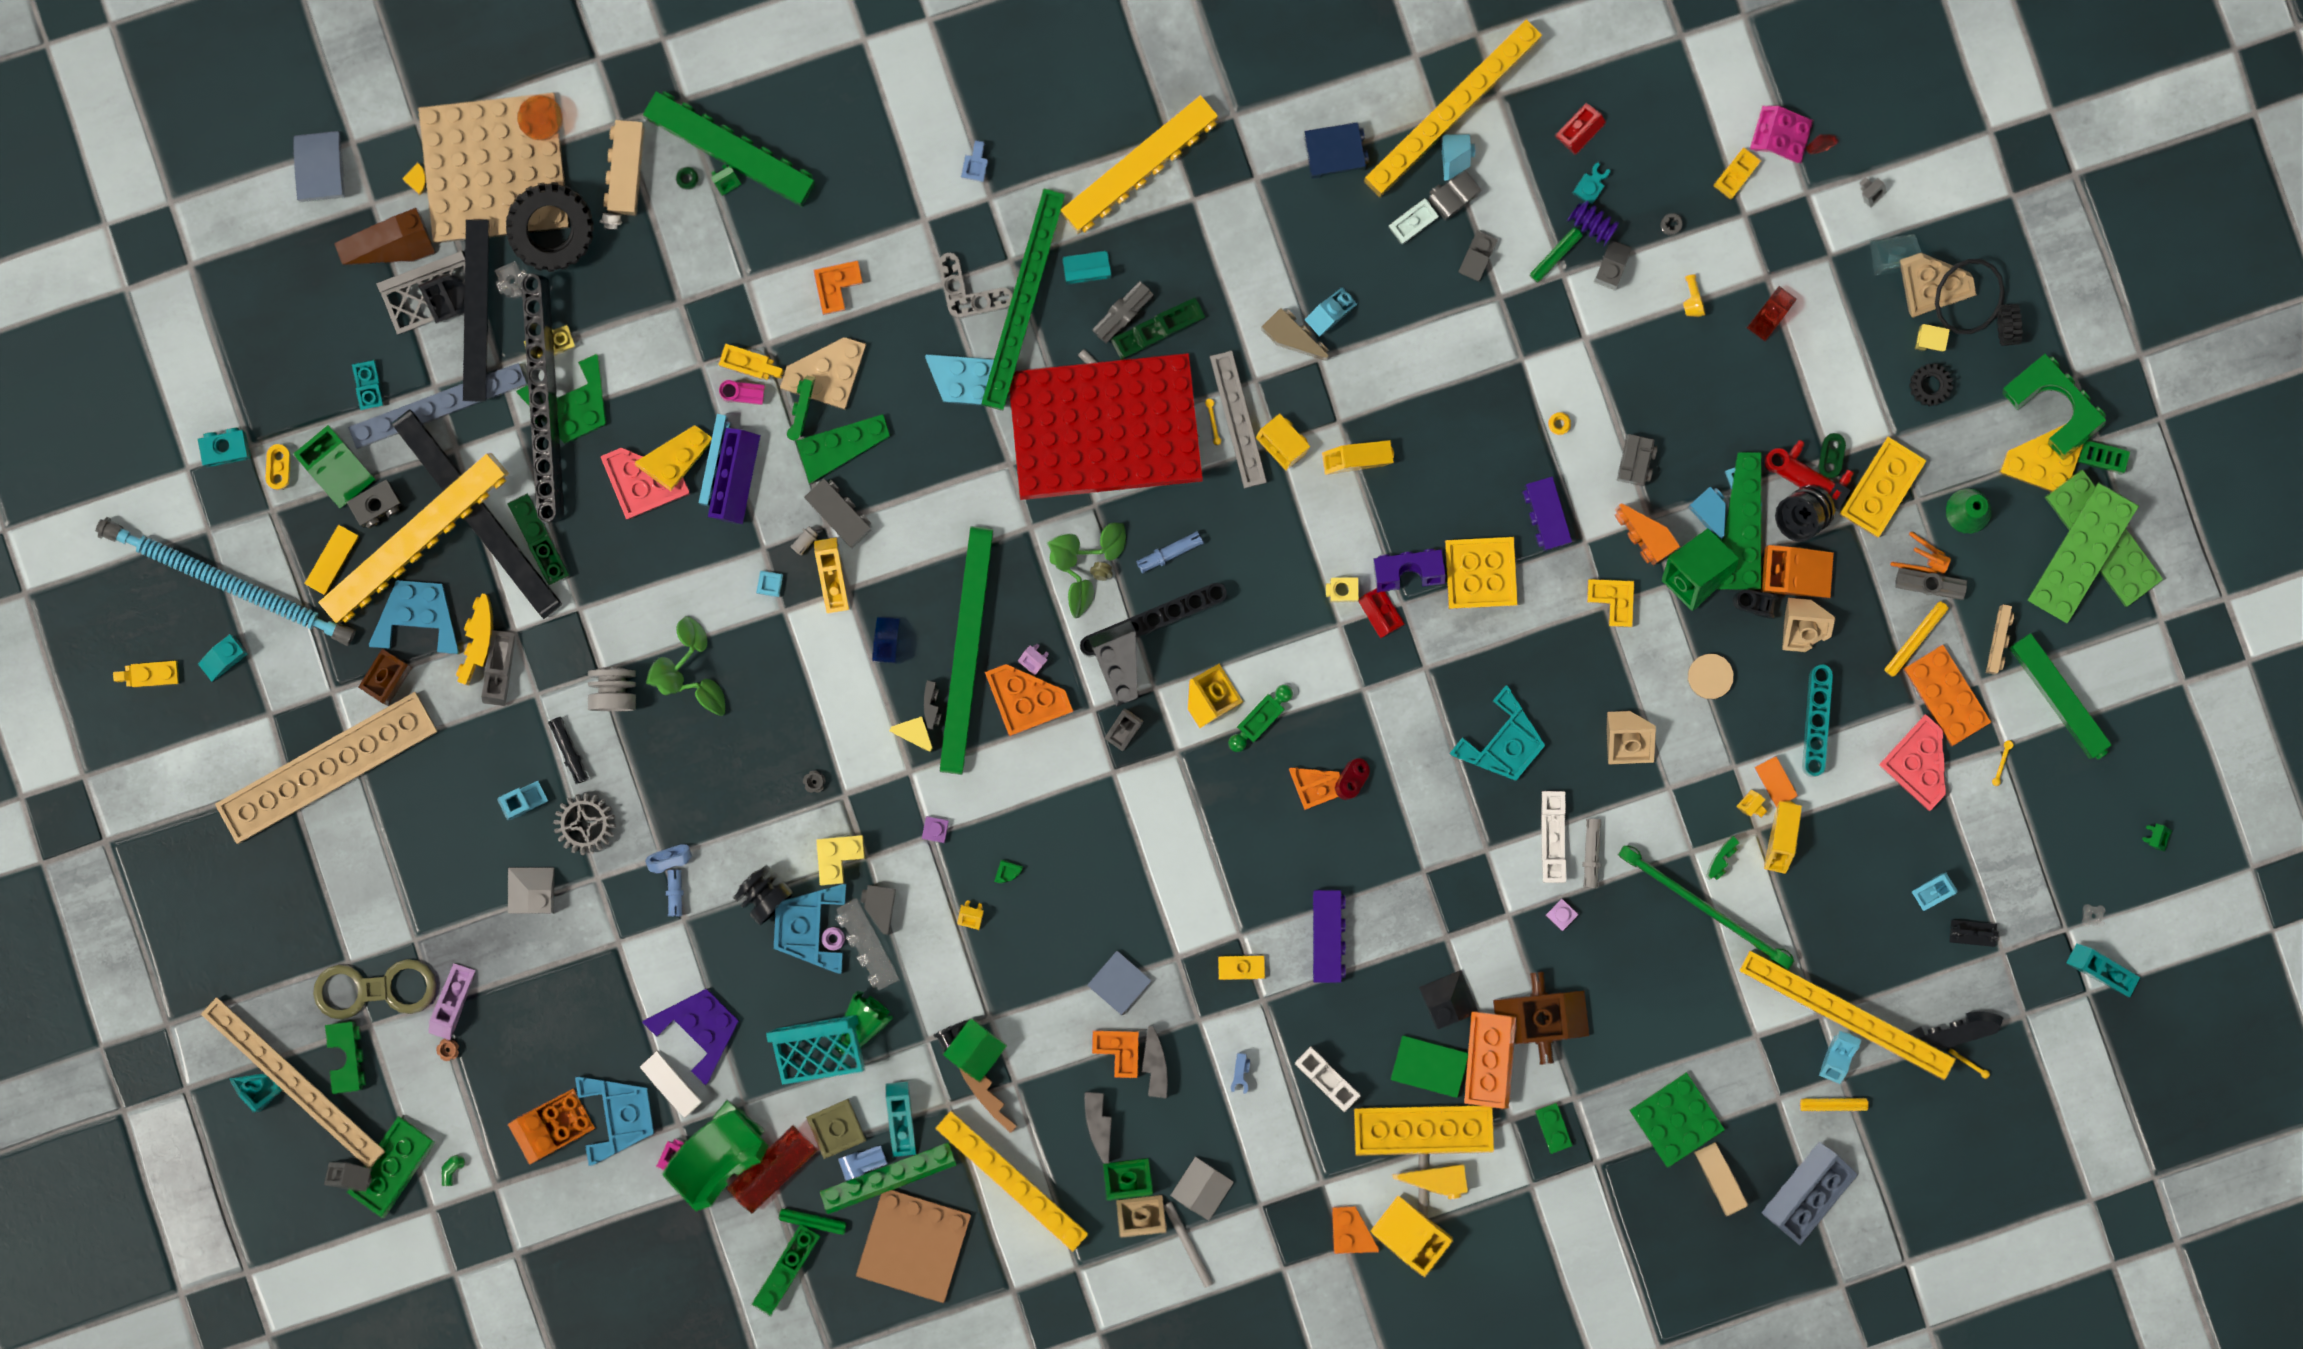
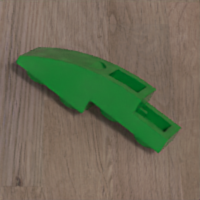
[751,1224,820,1317]

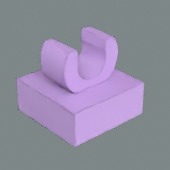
[1018,644,1049,675]

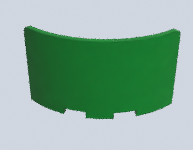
[662,1110,769,1211]

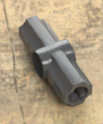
[1092,282,1154,344]
[1895,568,1967,600]

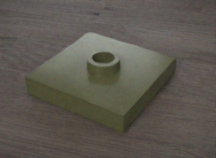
[806,1098,867,1159]

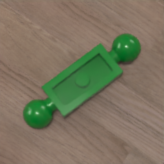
[1228,684,1293,752]

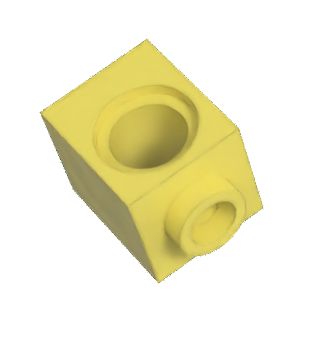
[1326,578,1358,602]

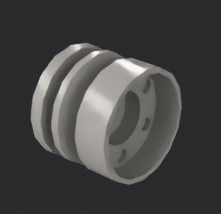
[588,667,636,711]

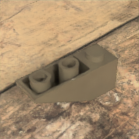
[1261,308,1329,361]

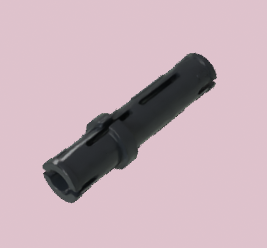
[548,716,589,785]

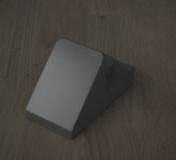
[1458,230,1498,282]

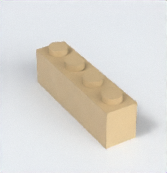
[604,120,645,215]

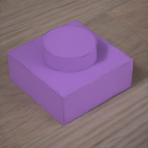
[922,816,949,843]

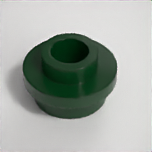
[676,167,699,190]

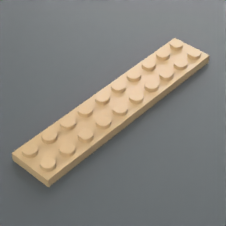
[215,692,438,844]

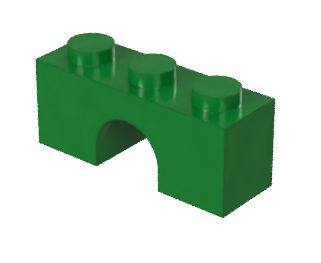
[325,1022,366,1094]

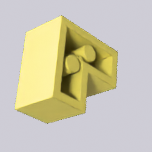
[816,835,865,886]

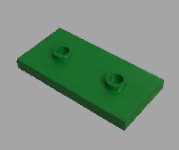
[347,1116,436,1218]

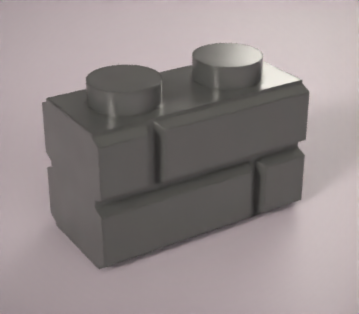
[1617,434,1657,486]

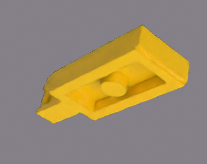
[719,344,784,380]
[113,661,179,688]

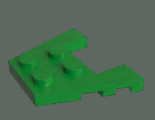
[516,353,606,444]

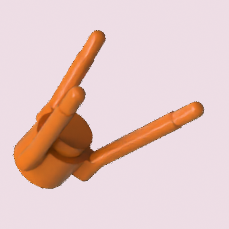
[1890,532,1951,574]

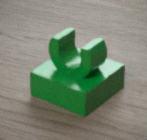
[711,165,741,196]
[2142,824,2172,852]

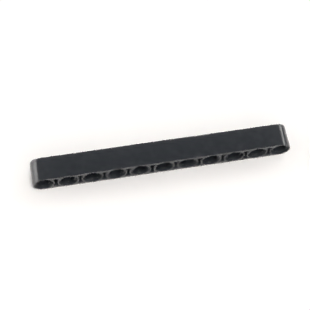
[522,274,564,522]
[392,409,562,619]

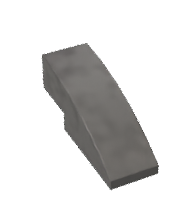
[481,630,515,706]
[1142,1026,1167,1098]
[1085,1092,1111,1163]

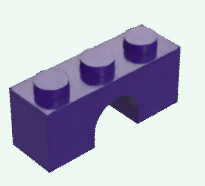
[1373,549,1445,592]

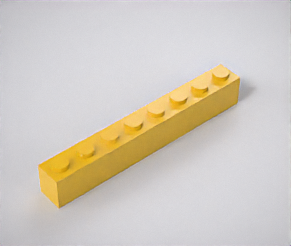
[1060,95,1218,234]
[935,1111,1088,1252]

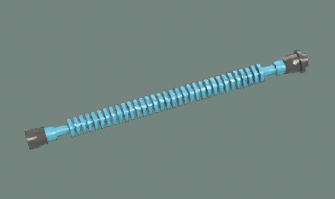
[95,517,356,646]

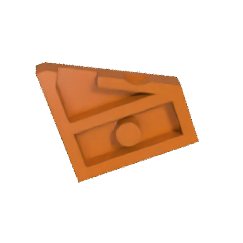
[1289,768,1340,810]
[1332,1206,1379,1254]

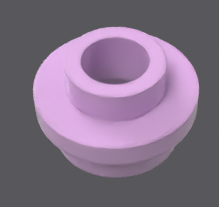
[822,927,845,950]

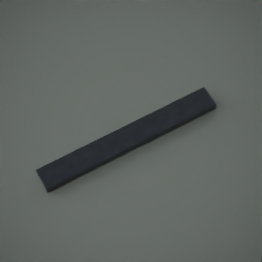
[463,220,490,402]

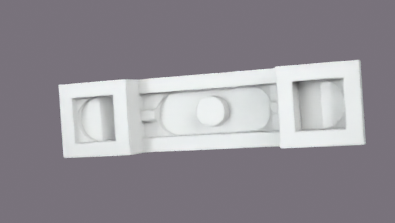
[1541,791,1566,883]

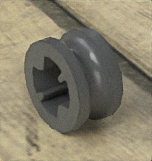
[1661,214,1682,235]

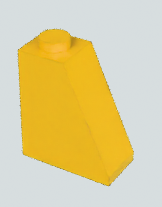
[1322,440,1394,475]
[1764,801,1802,874]

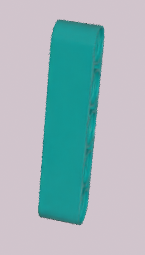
[1802,665,1833,777]

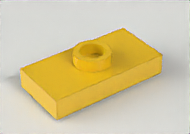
[1218,956,1265,980]

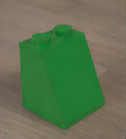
[1661,528,1739,611]

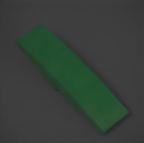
[1111,297,1205,360]

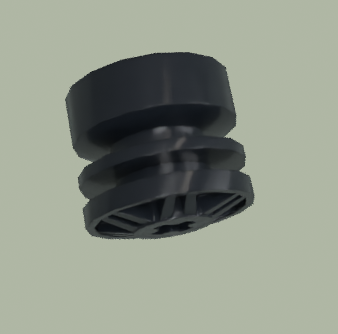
[1775,485,1835,542]
[733,865,794,926]

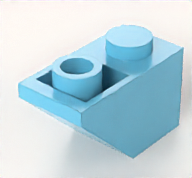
[1305,288,1357,336]

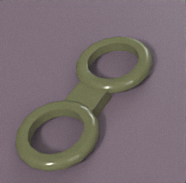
[313,959,436,1020]

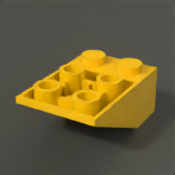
[1370,1195,1453,1277]

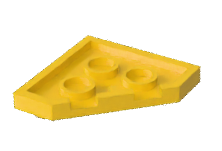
[1999,424,2083,492]

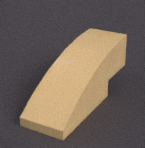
[1694,1143,1748,1216]

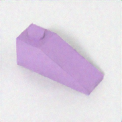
[429,963,475,1040]

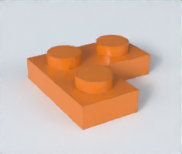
[813,260,863,315]
[1092,1031,1139,1078]

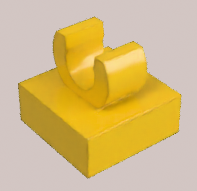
[1736,790,1767,818]
[957,900,983,930]

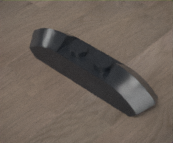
[1907,1011,2004,1051]

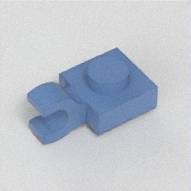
[961,141,988,182]
[1231,1053,1250,1094]

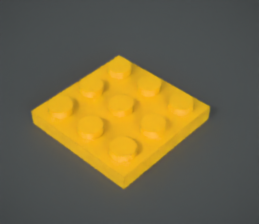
[1445,537,1517,609]

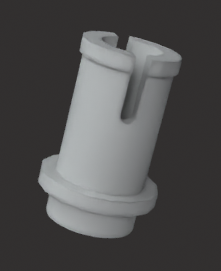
[790,526,818,556]

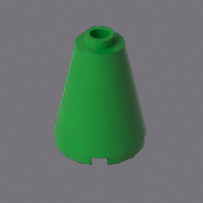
[1946,488,1991,534]
[835,991,893,1055]

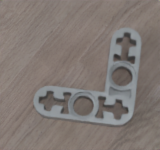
[939,253,1012,319]

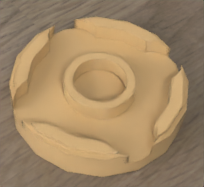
[1688,654,1733,699]

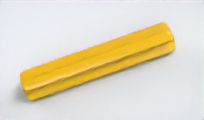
[1800,1098,1868,1111]

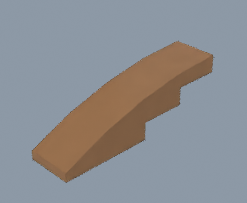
[960,1069,1017,1133]

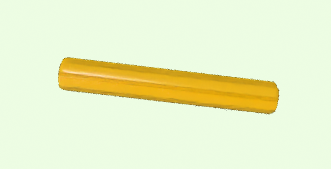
[1885,601,1949,677]

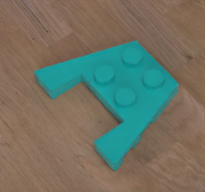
[1449,685,1545,781]

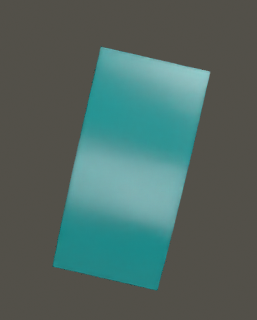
[352,360,383,410]

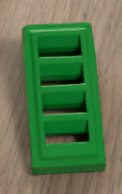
[2078,441,2130,475]

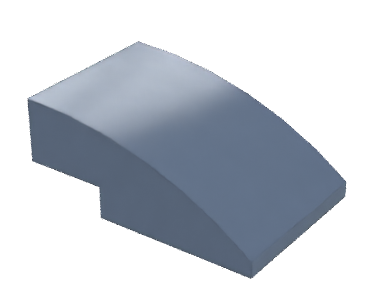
[294,131,345,202]

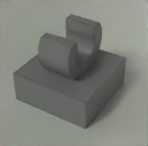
[1859,177,1887,208]

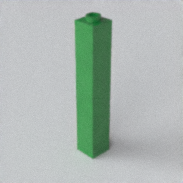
[2009,633,2111,760]

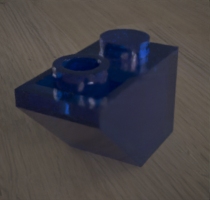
[872,617,900,664]

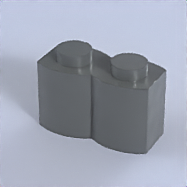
[1428,170,1482,221]

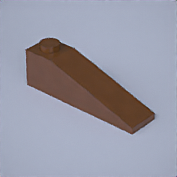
[334,208,436,265]

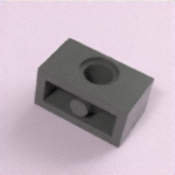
[347,479,403,528]

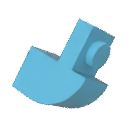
[497,781,548,820]
[1819,1031,1861,1084]

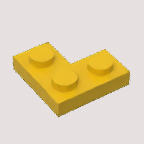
[1587,579,1634,627]

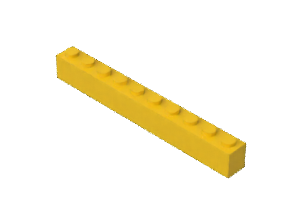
[1364,19,1542,197]
[318,453,510,623]

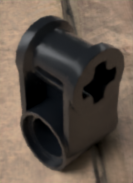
[1733,589,1779,619]
[933,1020,969,1054]

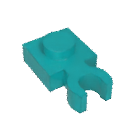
[1573,163,1610,205]

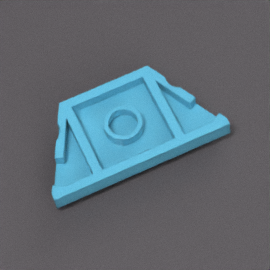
[925,355,994,405]

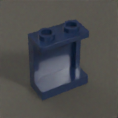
[1304,122,1369,179]

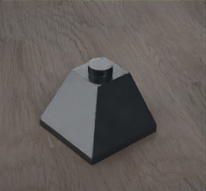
[1419,970,1479,1030]

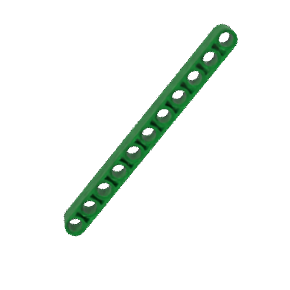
[940,526,993,775]

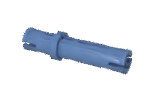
[1136,531,1203,574]

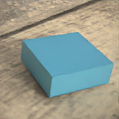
[756,571,783,597]

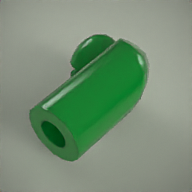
[441,1155,465,1186]

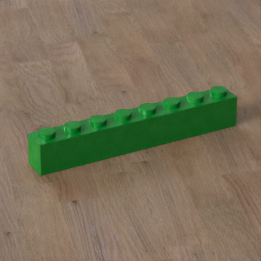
[643,91,815,207]

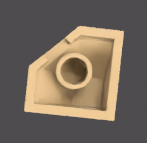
[1782,598,1835,652]

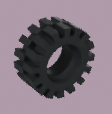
[1997,304,2023,346]
[1909,364,1953,406]

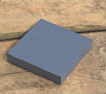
[1087,951,1151,1015]

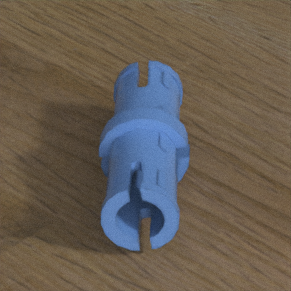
[666,870,684,917]

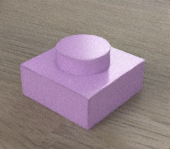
[1546,899,1578,931]

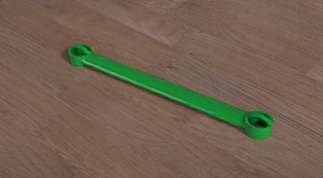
[1617,845,1795,971]

